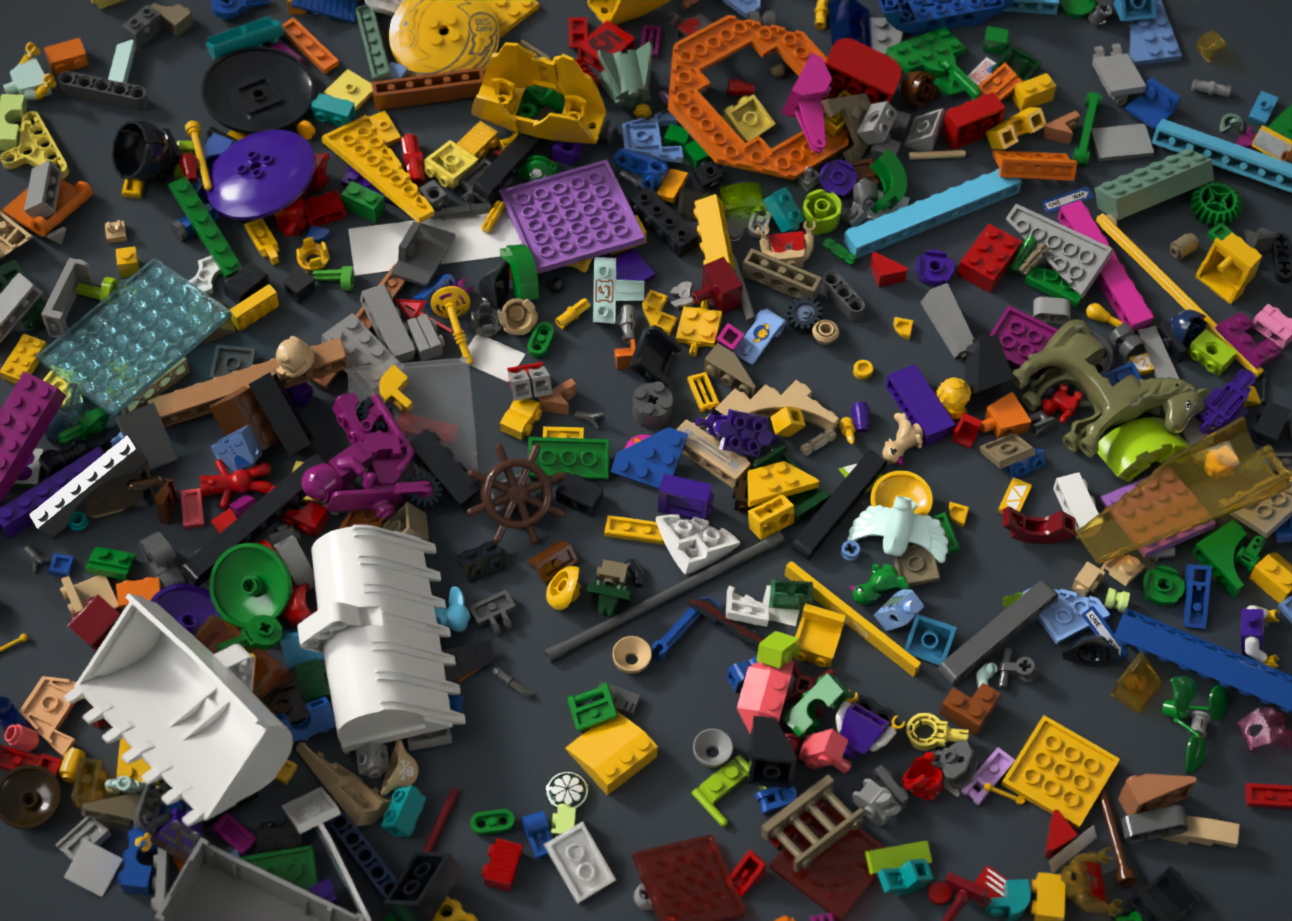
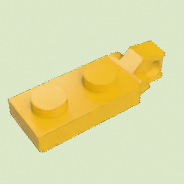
[244,218,280,266]

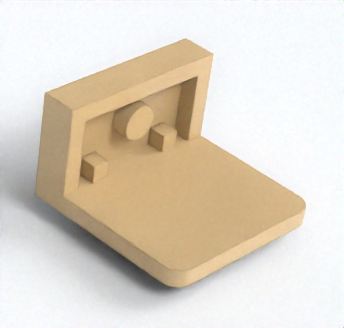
[60,575,119,616]

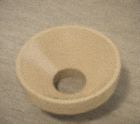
[612,636,651,674]

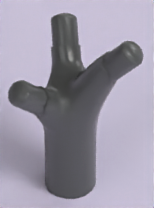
[575,411,605,429]
[24,545,49,573]

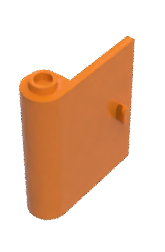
[2,179,93,237]

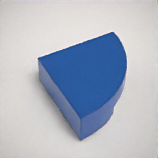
[306,225,331,243]

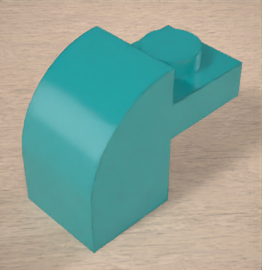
[877,859,934,896]
[983,879,1031,921]

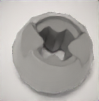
[633,882,662,911]

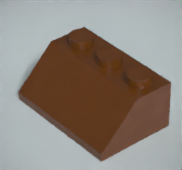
[209,386,280,451]

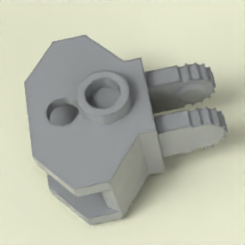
[852,779,901,826]

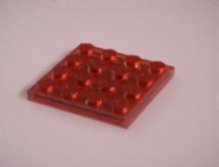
[769,801,886,921]
[631,834,746,921]

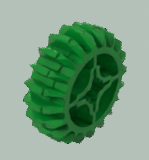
[1190,180,1242,227]

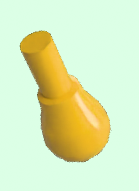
[1086,303,1123,328]

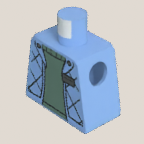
[874,589,924,631]

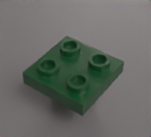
[991,45,1042,82]
[587,580,633,617]

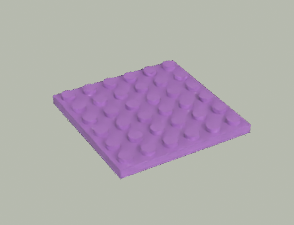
[499,160,645,274]

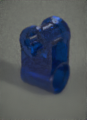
[0,696,29,732]

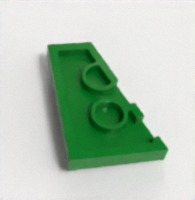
[1024,266,1083,308]

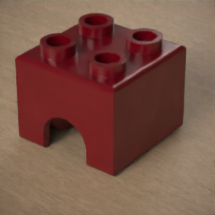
[68,594,121,652]

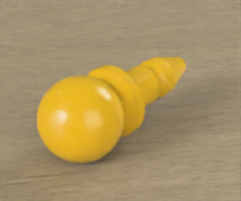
[839,417,856,445]

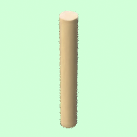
[909,150,966,160]

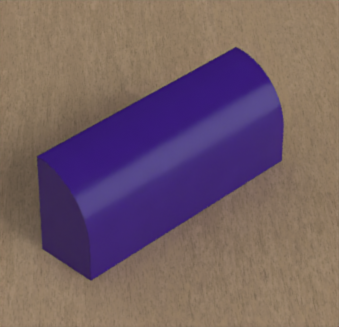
[885,364,956,446]

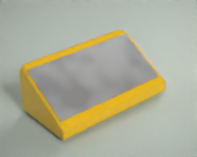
[1252,125,1292,160]

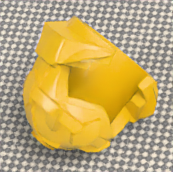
[934,377,972,419]

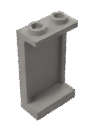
[41,258,94,341]

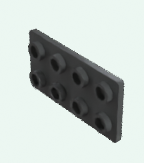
[391,221,456,287]

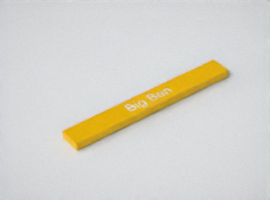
[785,561,921,677]

